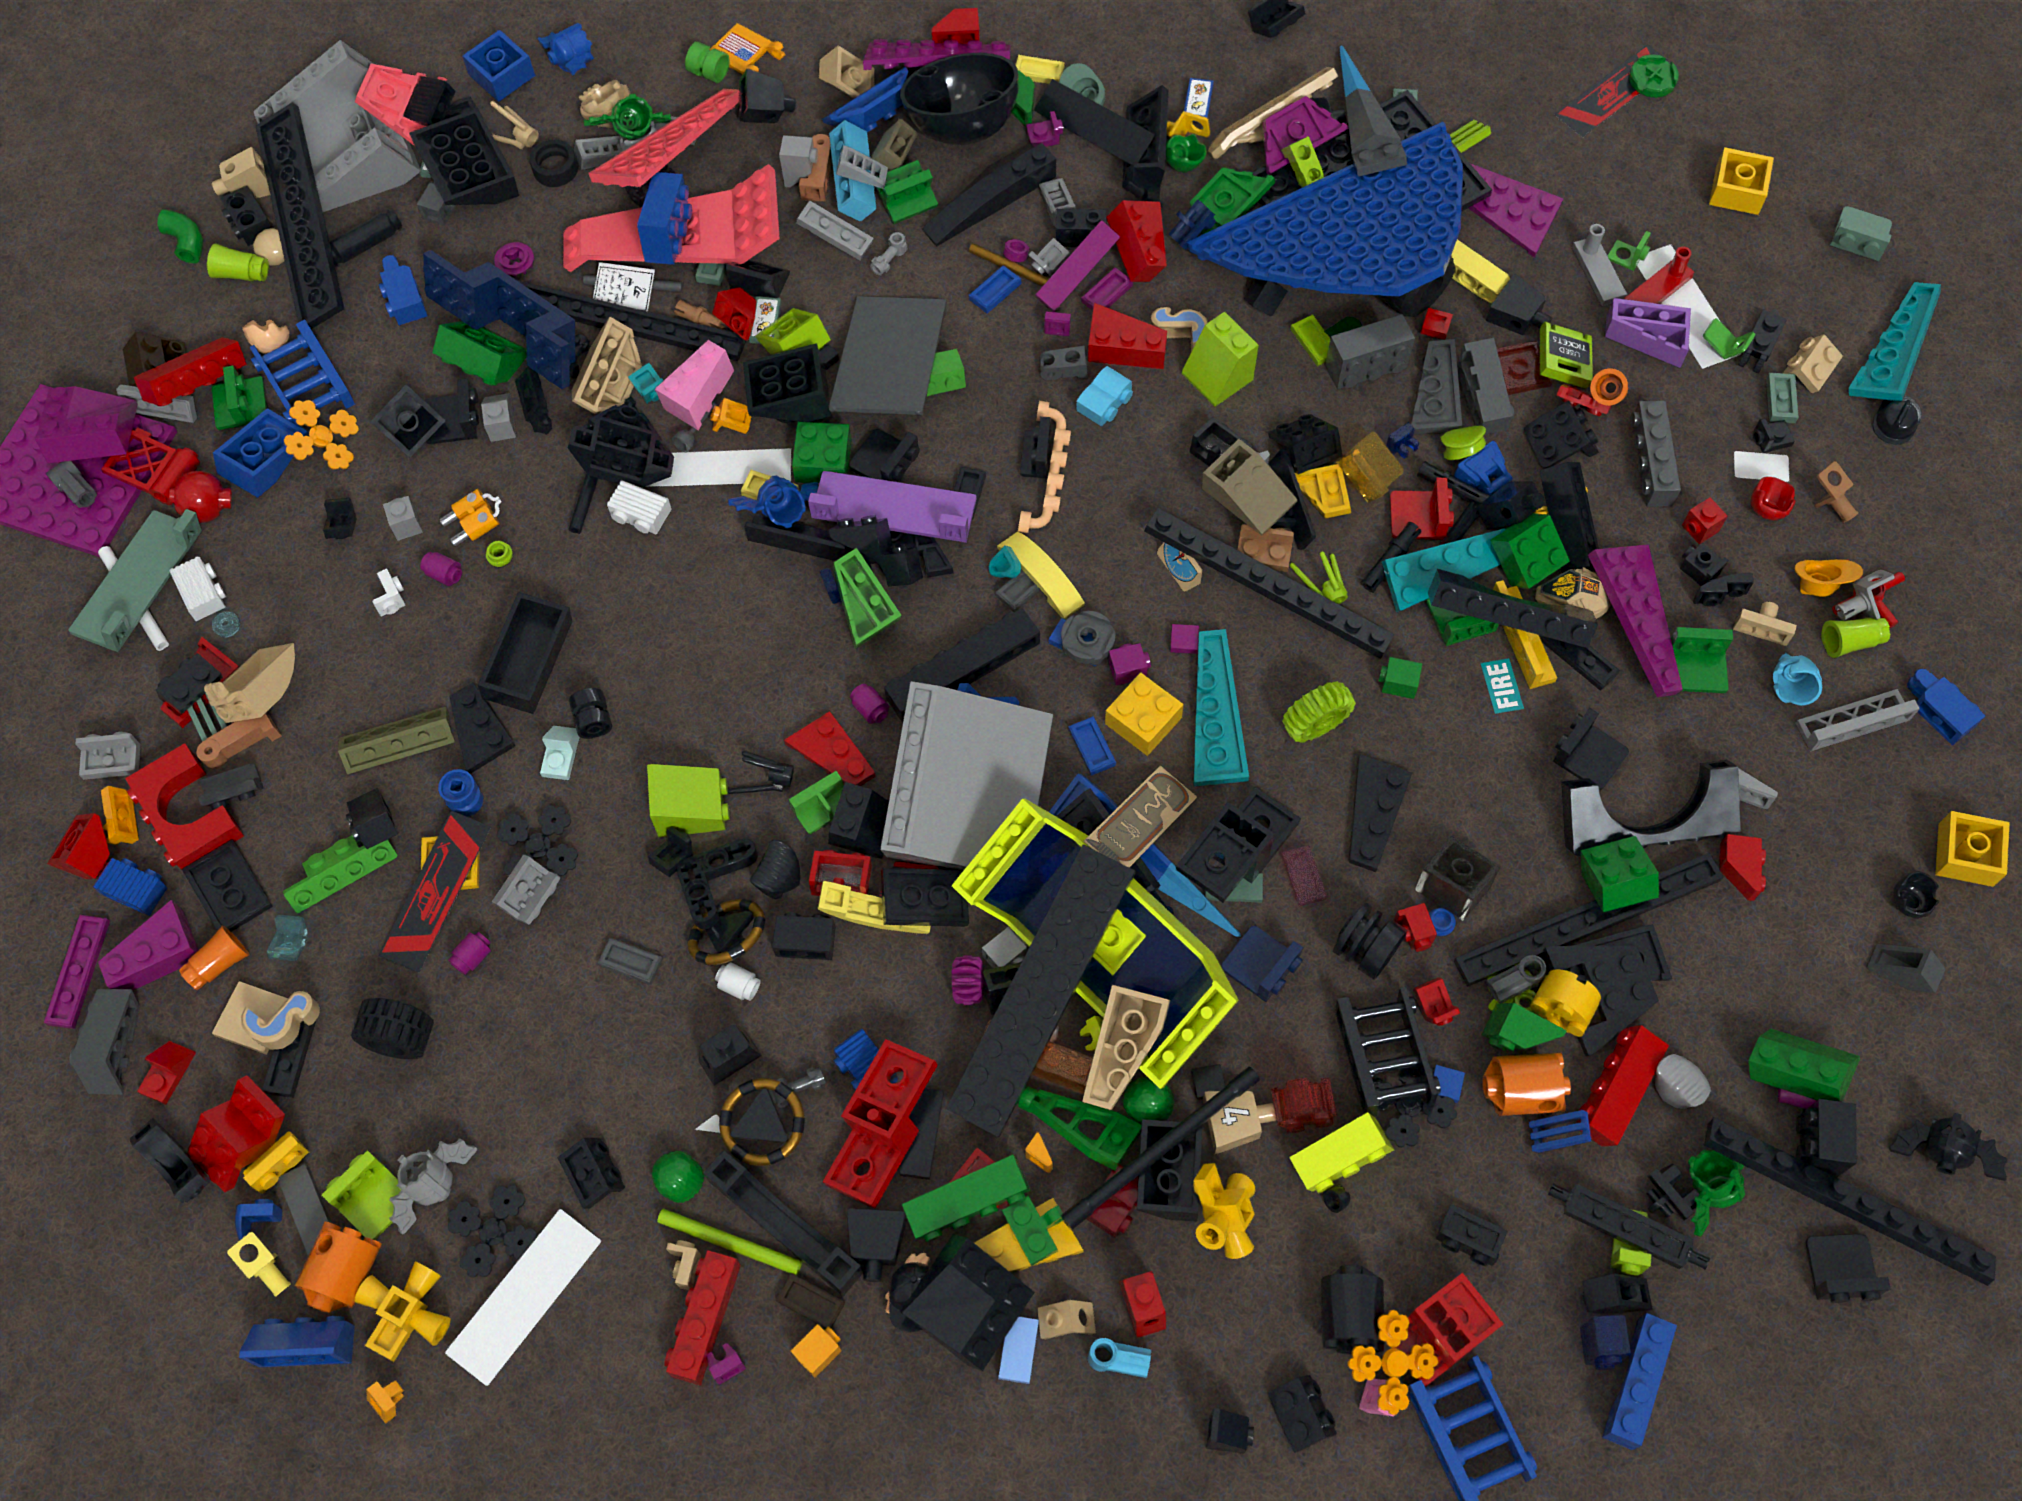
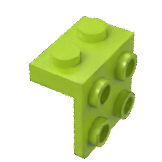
[322,1150,414,1240]

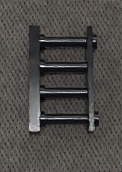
[1335,986,1441,1116]

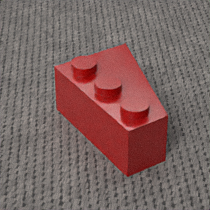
[1106,200,1167,282]
[1088,303,1167,369]

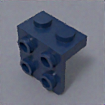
[1221,926,1303,1002]

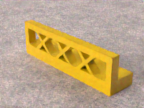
[1493,580,1557,689]

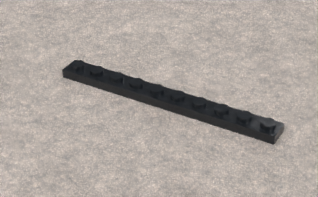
[517,280,746,361]
[1144,508,1394,659]
[1454,853,1724,987]
[1704,1117,1996,1286]

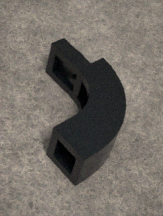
[129,1118,211,1204]

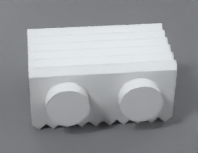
[607,480,672,534]
[170,557,226,621]

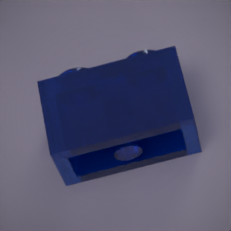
[1580,1315,1631,1370]

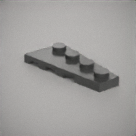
[1410,339,1462,435]

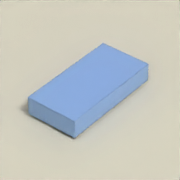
[999,1317,1039,1384]

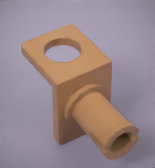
[1815,461,1858,523]

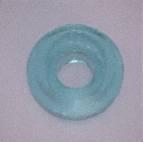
[212,612,240,637]

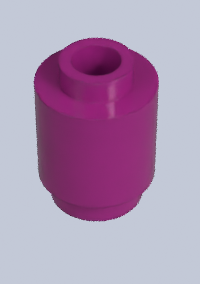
[420,552,462,586]
[850,684,889,724]
[448,932,491,975]

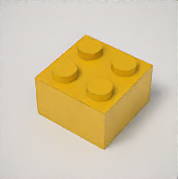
[1709,147,1774,215]
[1105,673,1184,756]
[1935,811,2010,887]

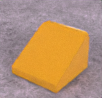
[1025,1132,1053,1173]

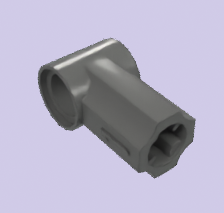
[45,461,97,508]
[1487,955,1546,1003]

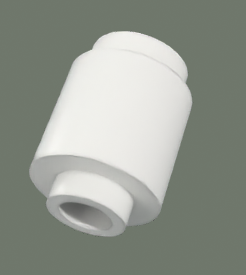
[715,962,761,1001]

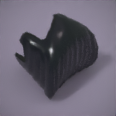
[750,840,800,899]

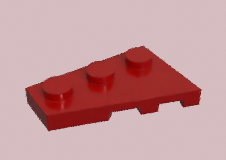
[160,637,239,728]

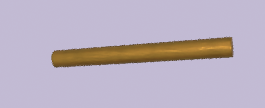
[969,243,1050,286]

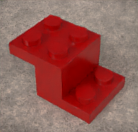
[187,1075,285,1192]
[1396,1273,1504,1387]

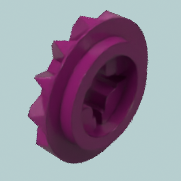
[494,242,535,278]

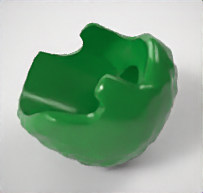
[1166,134,1207,173]
[1122,1077,1174,1124]
[652,1151,704,1203]

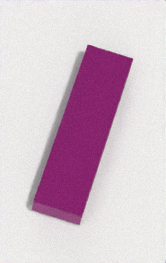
[1035,220,1120,312]
[44,915,110,1029]

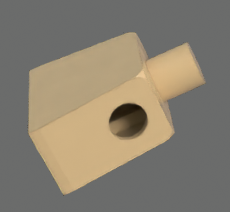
[212,147,270,199]

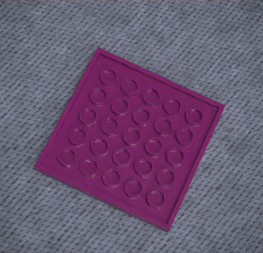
[0,384,177,558]

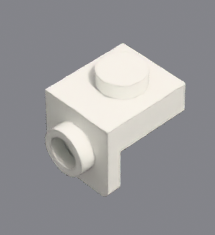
[373,569,405,617]

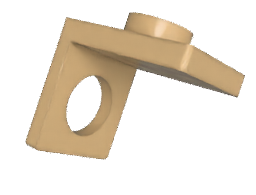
[1038,1300,1096,1339]

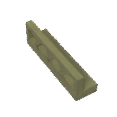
[338,706,455,774]

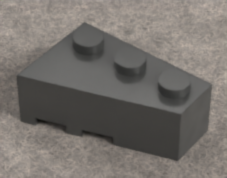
[1457,338,1514,434]

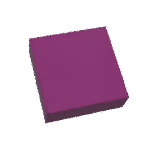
[1044,311,1071,336]
[1170,624,1199,654]

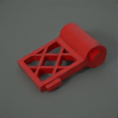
[101,427,200,505]

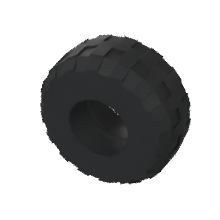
[1384,256,1455,317]

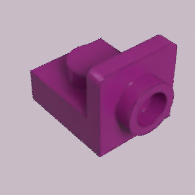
[1026,111,1063,147]

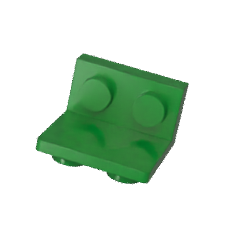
[1426,598,1499,646]
[1671,627,1733,693]

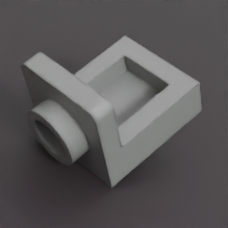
[1028,238,1071,277]

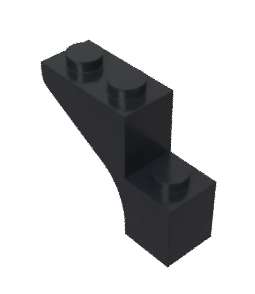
[829,515,923,587]

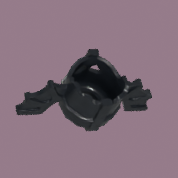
[1890,1113,2007,1181]

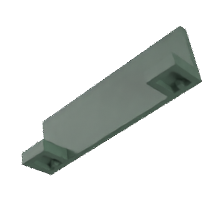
[69,509,202,652]

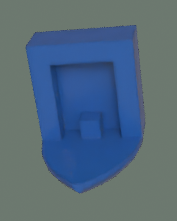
[235,1199,283,1241]

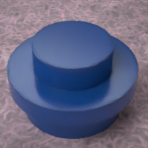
[1429,908,1456,936]

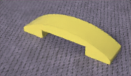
[997,531,1085,619]
[818,881,930,934]

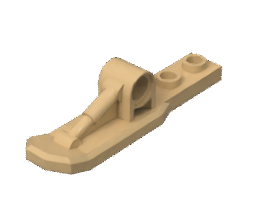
[1208,67,1338,159]

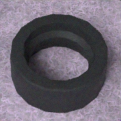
[529,139,578,187]

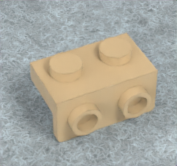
[1783,334,1843,393]

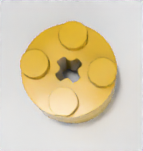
[1530,969,1601,1037]

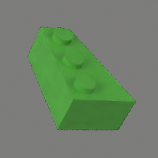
[833,548,902,649]

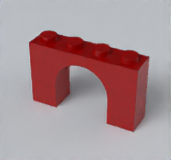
[125,743,244,870]

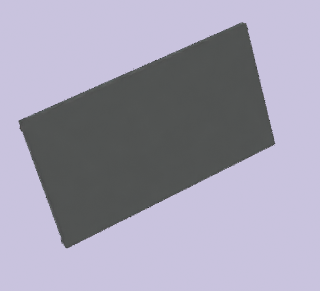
[829,296,947,415]

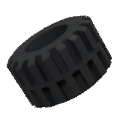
[351,998,434,1059]

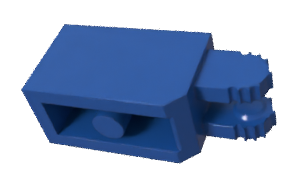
[379,255,428,325]
[1907,668,1985,746]

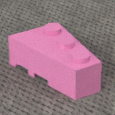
[655,340,734,430]

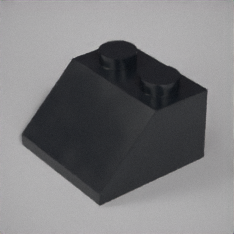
[369,384,446,458]
[828,782,889,859]

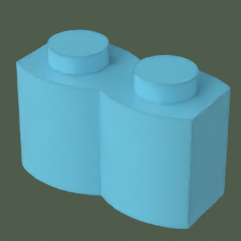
[1077,366,1133,426]

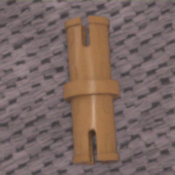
[674,300,725,330]

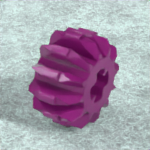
[951,955,984,1005]

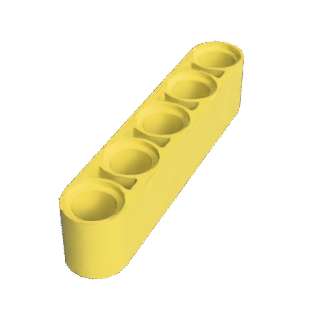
[1451,240,1510,303]

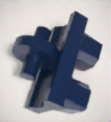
[1169,199,1216,250]

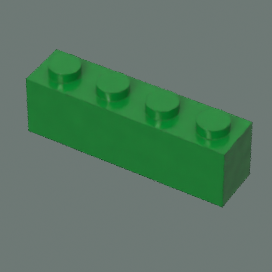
[902,1155,1031,1243]

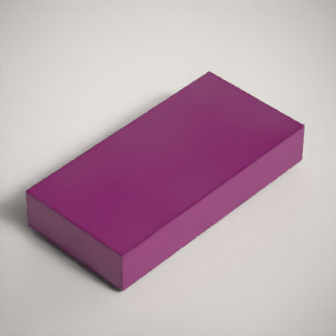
[1081,267,1133,311]

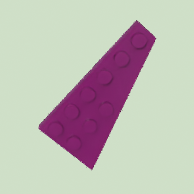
[863,39,1011,70]

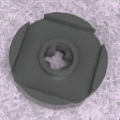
[1061,611,1115,665]

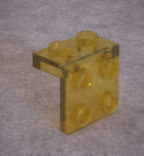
[1336,432,1403,503]

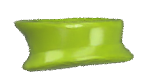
[1441,425,1486,460]

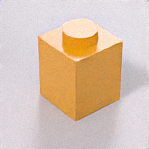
[791,1324,841,1378]

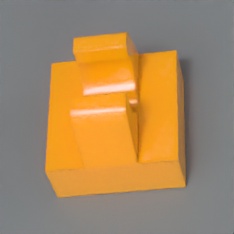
[366,1381,404,1424]

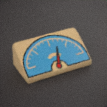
[1157,542,1202,591]

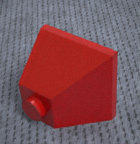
[47,813,110,879]

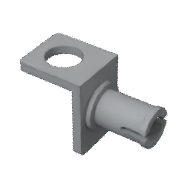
[1835,570,1895,621]

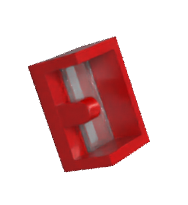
[809,850,872,896]

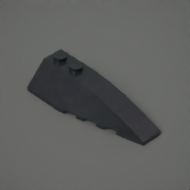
[922,143,1056,247]

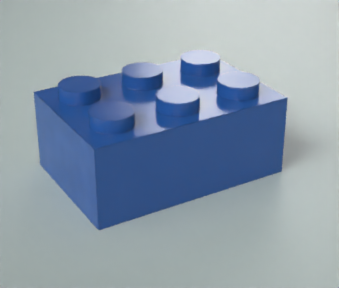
[637,172,692,265]

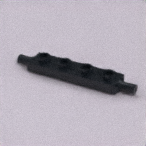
[1548,1183,1710,1270]

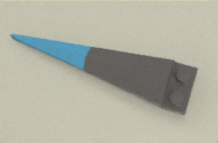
[1340,46,1407,177]

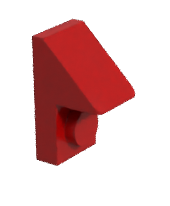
[137,1041,196,1105]

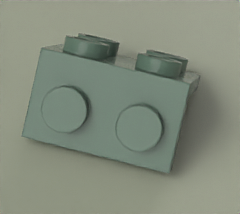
[1830,206,1892,261]

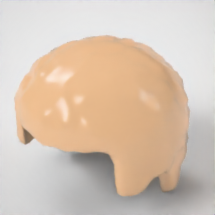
[243,320,290,354]

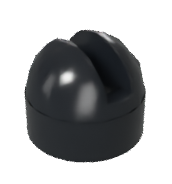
[1323,1186,1351,1213]

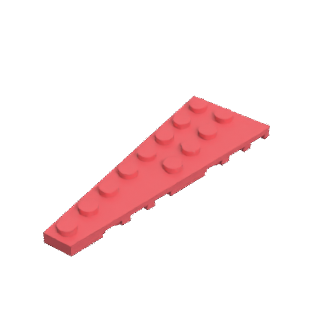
[589,89,739,187]

